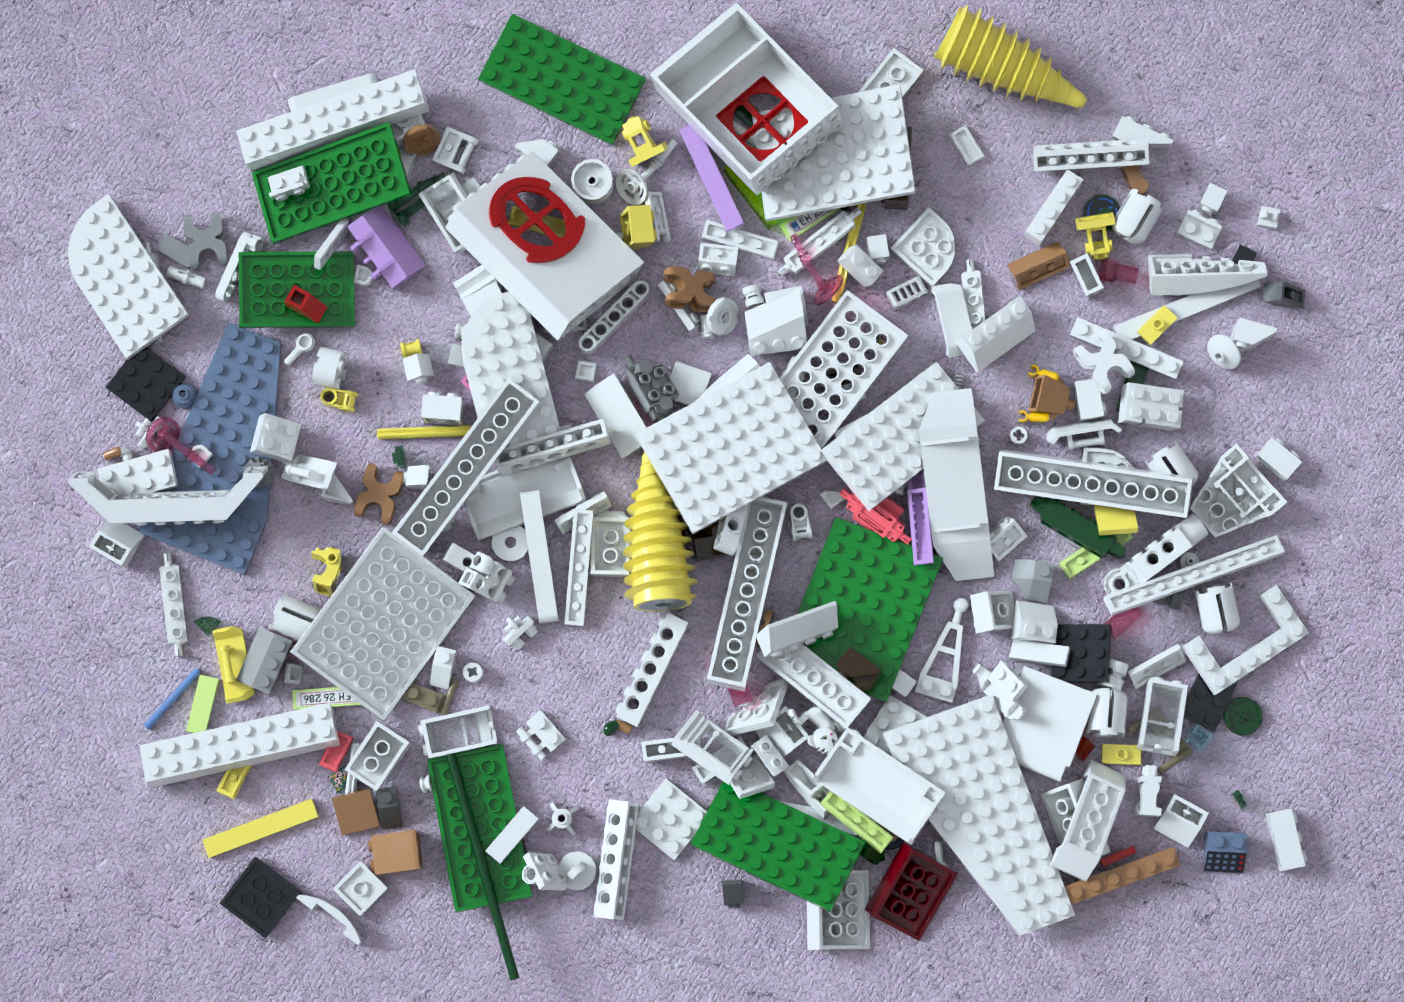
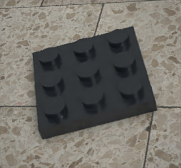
[105,347,186,422]
[1051,624,1112,683]
[219,856,302,939]

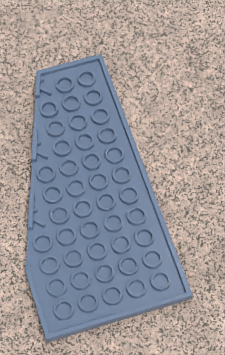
[139,322,282,575]

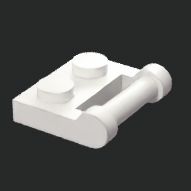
[432,126,479,175]

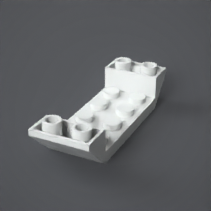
[1050,759,1126,881]

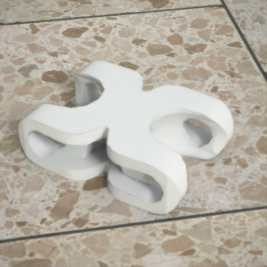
[1073,329,1135,394]

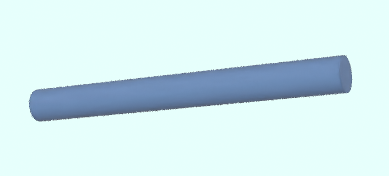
[144,668,202,730]

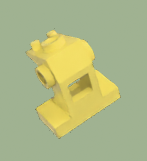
[622,116,668,167]
[1075,212,1115,261]
[311,547,342,597]

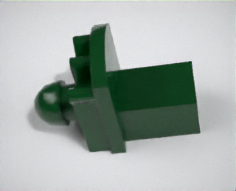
[860,842,885,865]

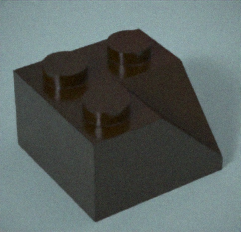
[691,520,731,561]
[836,646,884,693]

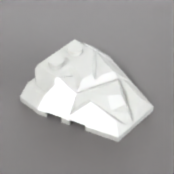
[1190,443,1287,537]

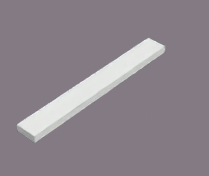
[1113,280,1261,340]

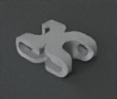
[183,212,227,270]

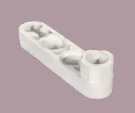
[215,232,263,302]

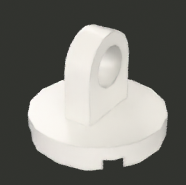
[559,851,597,891]

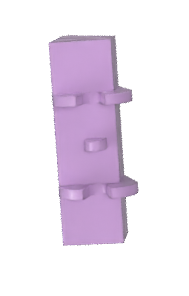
[347,206,426,290]

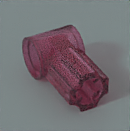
[1099,259,1139,285]

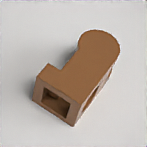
[1120,165,1149,195]

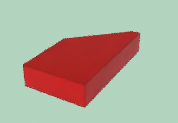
[1099,845,1136,867]

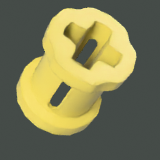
[400,339,422,358]

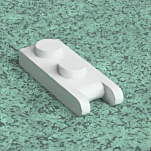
[645,191,671,242]

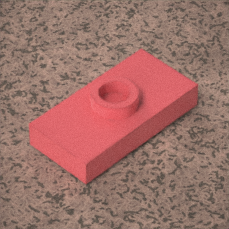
[319,730,354,773]

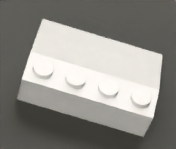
[807,870,870,950]

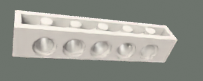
[1033,139,1149,171]
[495,419,611,476]
[615,613,689,728]
[594,800,639,920]

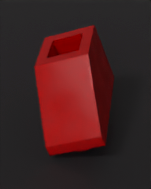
[284,285,327,324]

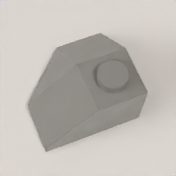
[1012,559,1055,604]

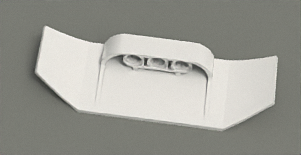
[919,388,994,581]

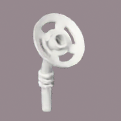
[616,139,678,205]

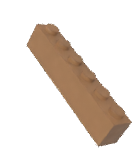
[1064,847,1181,905]

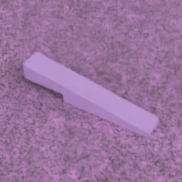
[679,125,744,232]
[907,469,934,566]

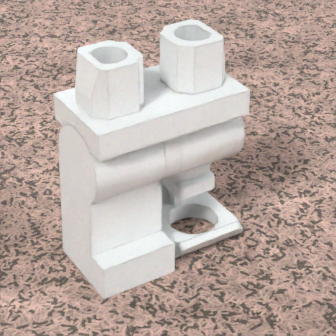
[459,552,515,602]
[1134,765,1162,818]

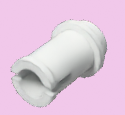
[699,314,714,340]

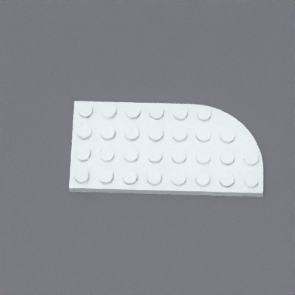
[68,194,189,359]
[461,291,561,447]

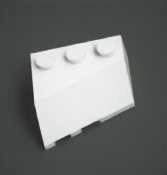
[744,288,807,356]

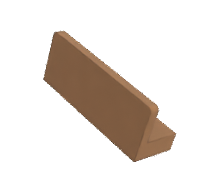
[1007,242,1071,290]

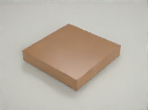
[332,788,380,836]

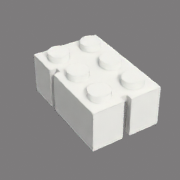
[1118,382,1184,431]

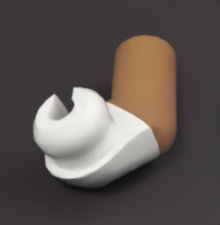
[103,447,133,461]

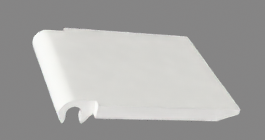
[1003,666,1097,782]

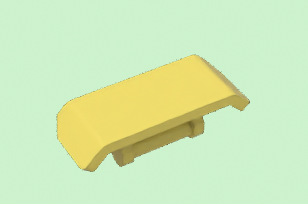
[213,626,255,703]

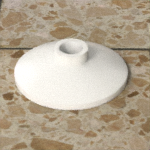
[1207,334,1241,369]

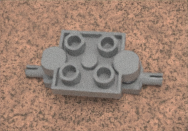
[624,354,680,421]

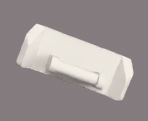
[932,283,972,358]
[1046,418,1123,451]
[282,454,338,491]

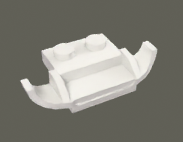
[973,661,1028,720]

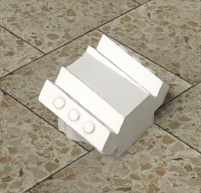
[453,265,501,316]

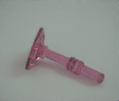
[790,234,843,305]
[146,417,216,475]

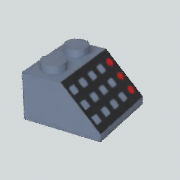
[1204,831,1247,873]

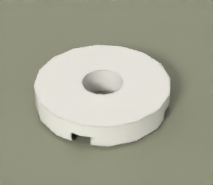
[707,297,739,335]
[491,526,528,562]

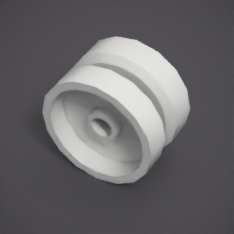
[571,159,614,206]

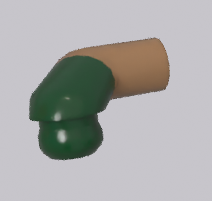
[603,719,633,736]

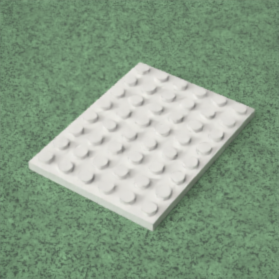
[752,84,916,221]
[635,362,827,534]
[290,527,475,721]

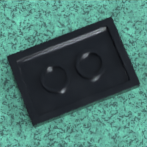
[1183,673,1239,732]

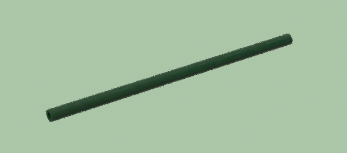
[446,753,520,981]

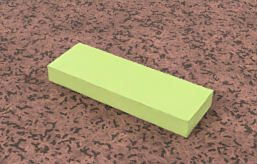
[186,675,220,733]

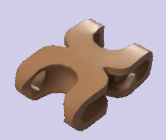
[663,266,716,313]
[354,463,404,526]

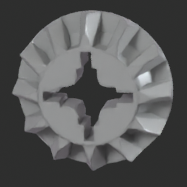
[243,457,274,488]

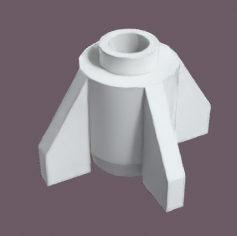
[546,802,579,836]

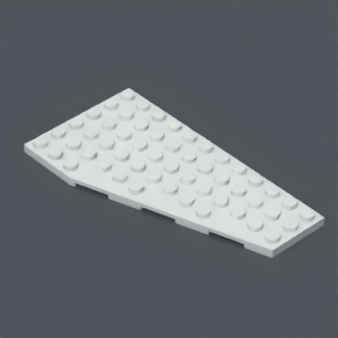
[883,694,1075,936]

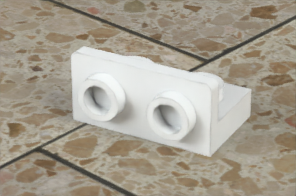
[268,166,310,201]
[1177,210,1223,250]
[697,243,738,276]
[989,516,1028,561]
[752,735,789,777]

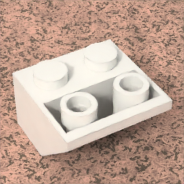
[89,521,146,568]
[755,706,809,758]
[1153,794,1209,848]

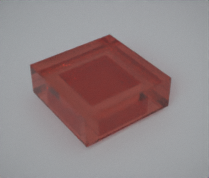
[1075,736,1095,762]

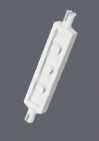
[777,207,862,277]
[961,259,986,329]
[159,553,187,657]

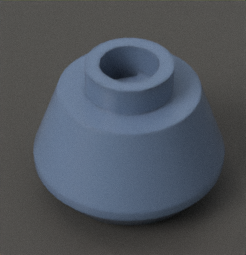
[172,383,198,409]

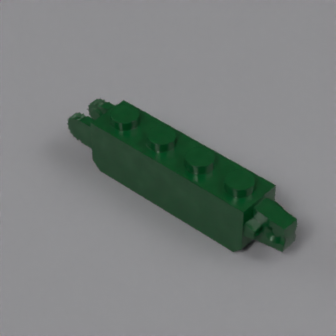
[1030,496,1126,560]

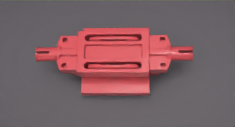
[839,488,912,545]

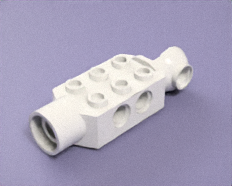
[1104,513,1208,595]

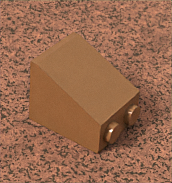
[368,830,424,875]

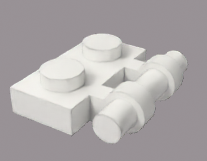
[516,710,566,761]

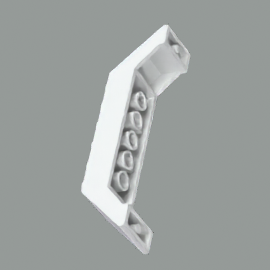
[68,466,268,526]

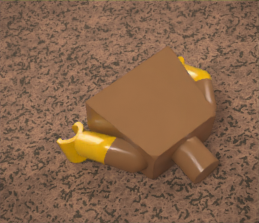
[1018,365,1076,423]

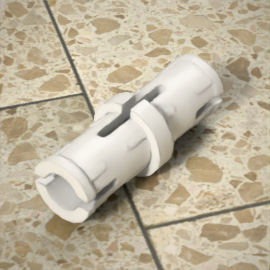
[166,266,206,289]

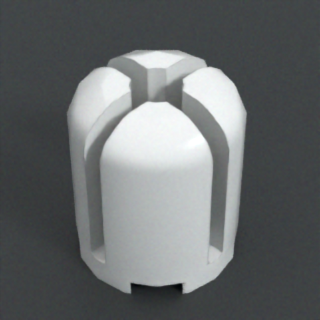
[1112,189,1164,244]
[1144,440,1198,484]
[1194,583,1240,634]
[268,594,321,641]
[1086,688,1128,738]

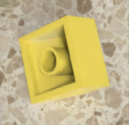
[619,205,657,251]

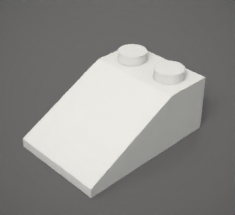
[344,721,411,791]

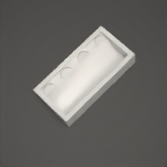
[584,374,648,459]

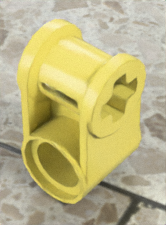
[320,388,359,413]

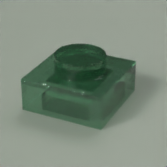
[392,446,407,468]

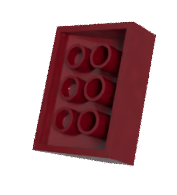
[865,842,958,941]

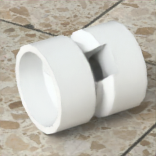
[1097,659,1129,691]

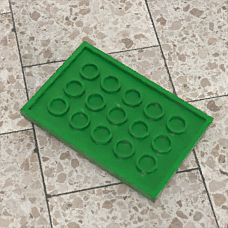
[238,251,355,328]

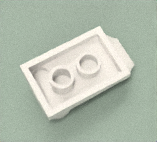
[591,511,630,577]

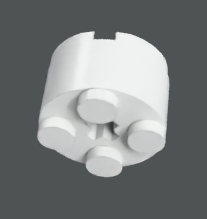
[312,347,349,389]

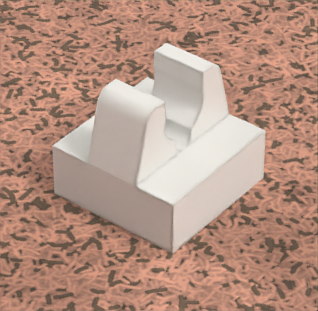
[1257,206,1280,230]

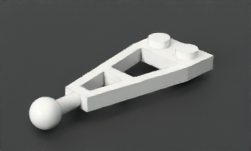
[915,598,969,703]

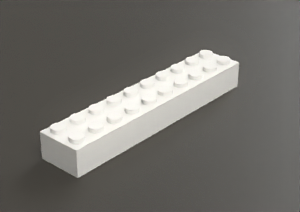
[237,69,430,172]
[392,378,540,556]
[994,449,1194,518]
[707,497,787,692]
[140,703,340,788]

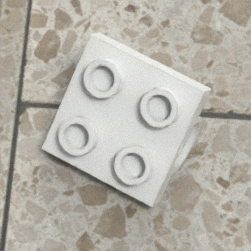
[522,852,569,891]

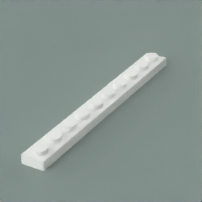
[1103,535,1285,616]

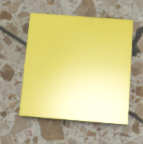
[1094,504,1138,535]

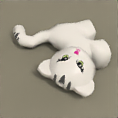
[788,707,846,755]

